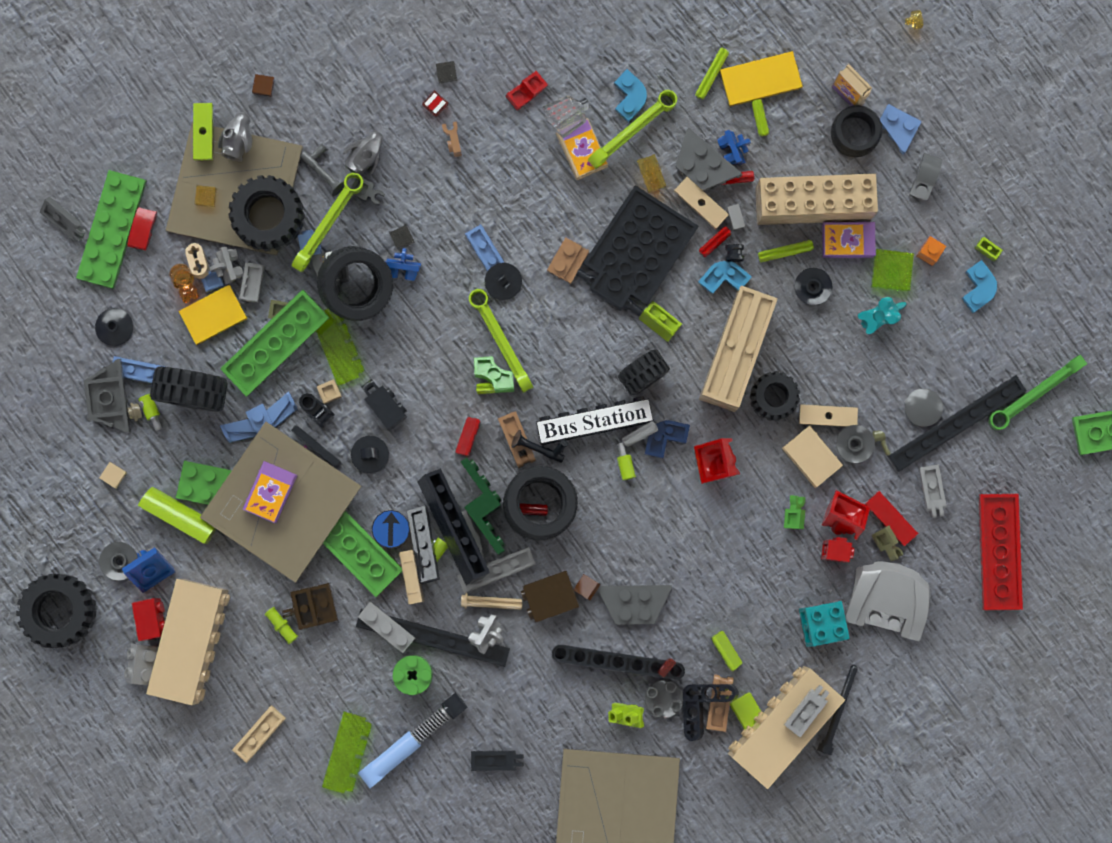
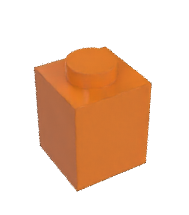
[916,236,946,266]

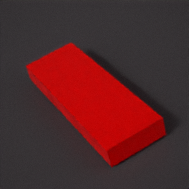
[864,491,919,547]

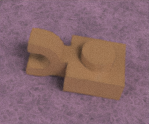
[442,122,462,157]

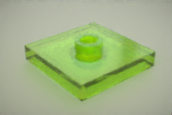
[871,249,914,292]

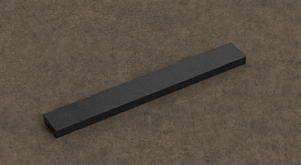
[887,375,1027,472]
[356,608,510,667]

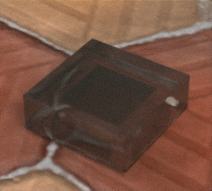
[436,61,457,84]
[389,225,415,251]

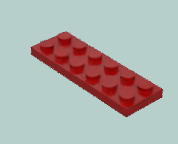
[979,494,1023,610]

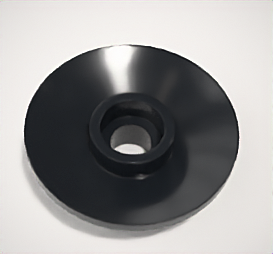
[794,267,833,306]
[95,308,134,346]

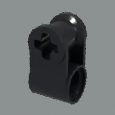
[299,393,335,428]

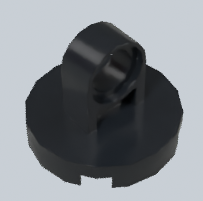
[351,435,389,474]

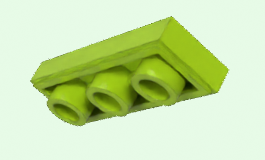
[193,103,213,161]

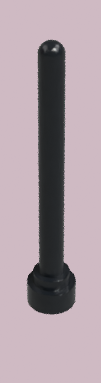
[817,665,858,756]

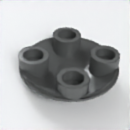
[905,389,943,427]
[645,679,683,719]

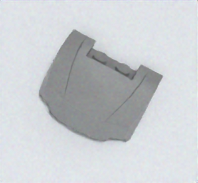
[845,561,931,641]

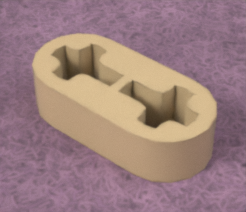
[186,243,209,279]

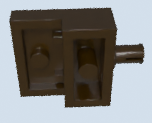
[282,583,338,630]

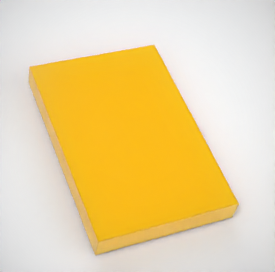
[179,285,248,345]

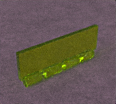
[316,308,365,386]
[322,711,372,794]

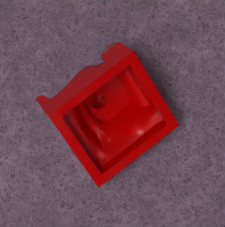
[694,438,740,484]
[822,490,870,540]

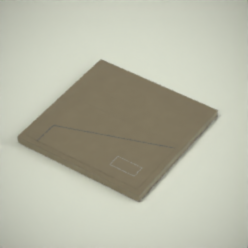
[166,122,303,256]
[200,422,362,583]
[556,748,680,843]

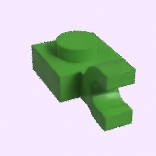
[784,495,806,529]

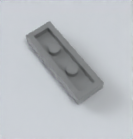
[358,602,415,653]

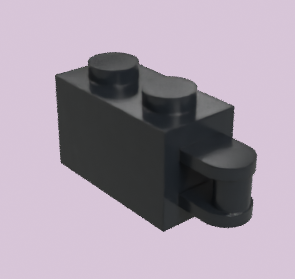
[361,379,407,431]

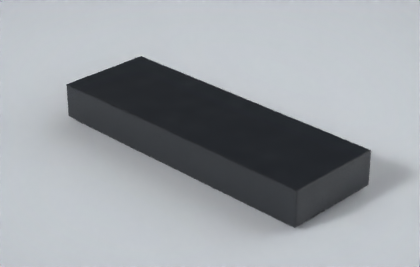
[291,425,341,468]

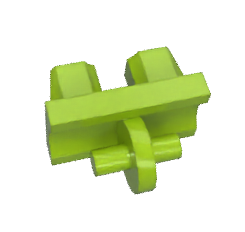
[608,703,644,728]

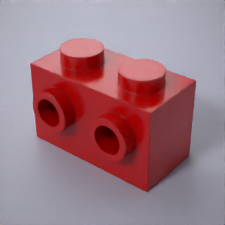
[821,537,854,563]
[132,598,165,641]

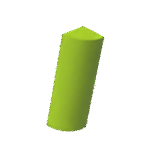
[137,487,216,544]

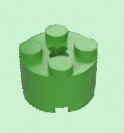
[392,655,433,695]

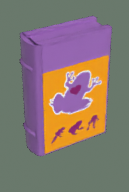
[822,221,876,258]
[243,461,297,523]

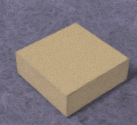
[317,379,342,405]
[99,462,127,489]

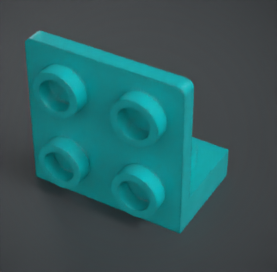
[799,601,850,647]

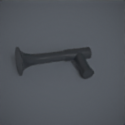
[511,430,568,463]

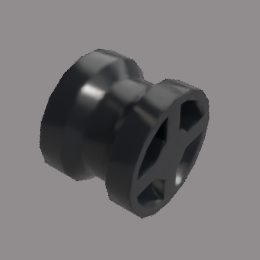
[725,244,744,262]

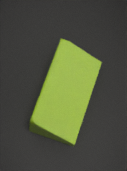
[639,301,682,342]
[711,631,742,671]
[730,692,761,730]

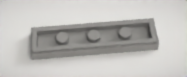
[457,547,536,593]

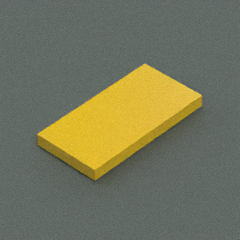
[720,51,803,107]

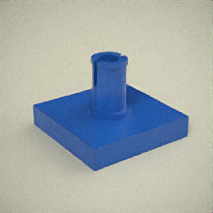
[122,547,175,593]

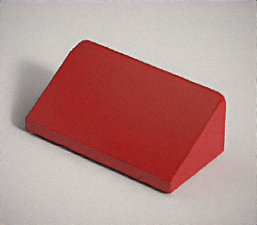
[455,417,481,457]

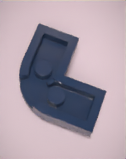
[644,420,690,459]

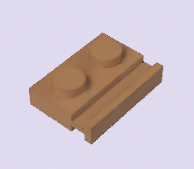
[547,237,590,284]

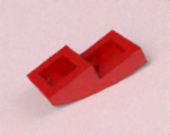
[505,71,548,111]
[127,207,157,251]

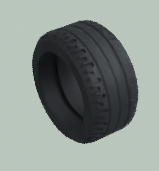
[831,105,882,157]

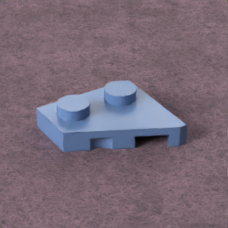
[880,104,922,154]

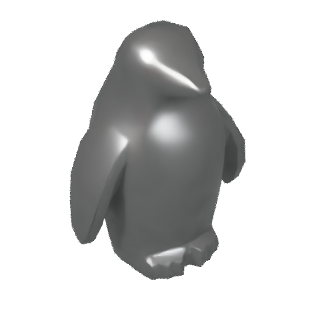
[218,112,252,162]
[343,130,383,176]

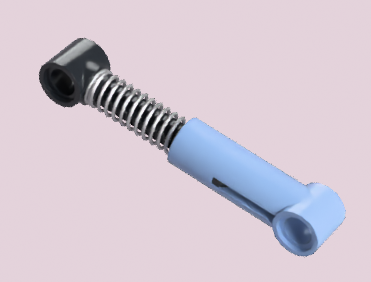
[358,692,468,788]

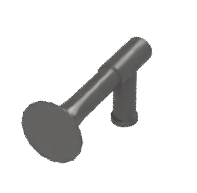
[300,144,344,196]

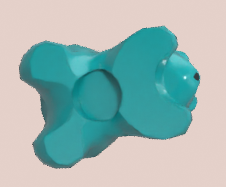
[858,297,907,335]

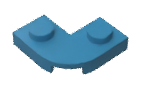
[614,69,647,123]
[962,260,997,313]
[698,261,752,295]

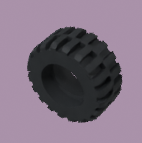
[228,175,305,252]
[150,366,228,412]
[16,574,97,648]

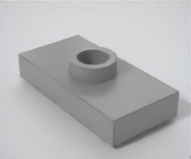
[239,262,265,303]

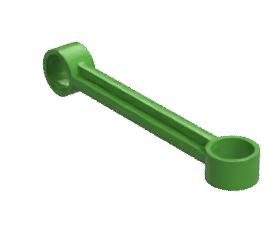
[988,354,1087,430]

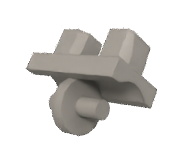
[209,247,243,285]
[469,614,504,654]

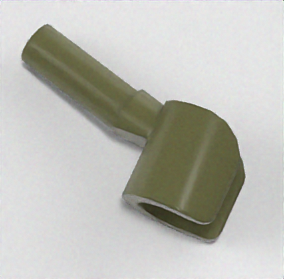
[872,430,891,456]

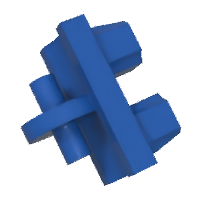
[717,129,751,165]
[385,248,421,281]

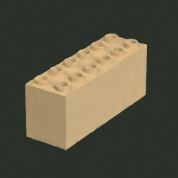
[755,174,878,225]
[699,286,778,412]
[146,579,230,705]
[727,666,845,789]

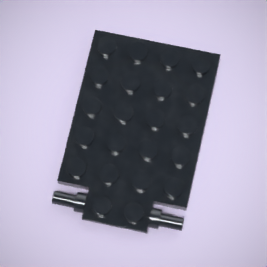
[576,185,699,316]

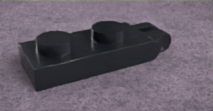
[471,750,524,771]

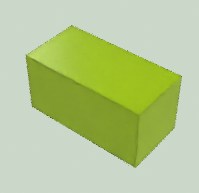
[975,236,1003,262]

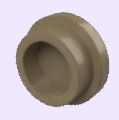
[127,403,142,422]

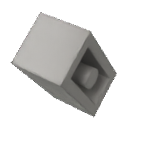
[726,204,745,232]

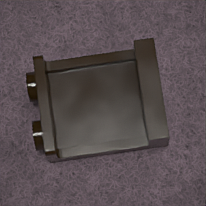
[520,571,579,623]

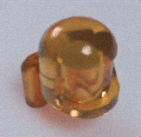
[169,263,199,303]

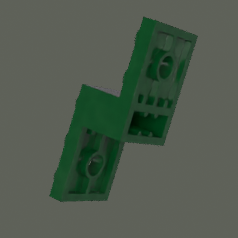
[461,457,506,555]

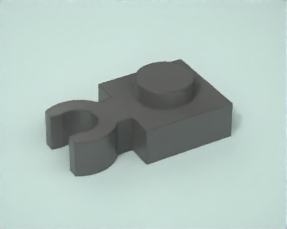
[350,178,385,206]

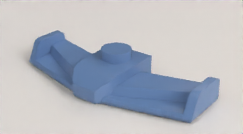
[220,391,298,443]

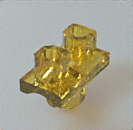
[637,154,666,193]

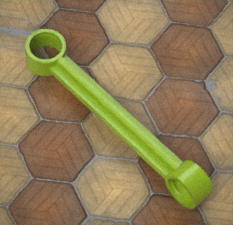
[588,90,677,169]
[291,173,363,273]
[469,289,534,393]

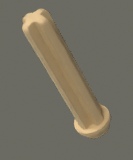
[461,593,523,610]

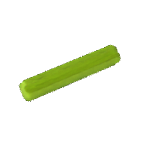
[695,48,729,100]
[758,240,814,263]

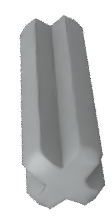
[622,421,658,447]

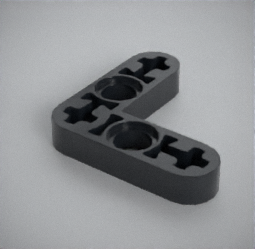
[683,684,739,741]

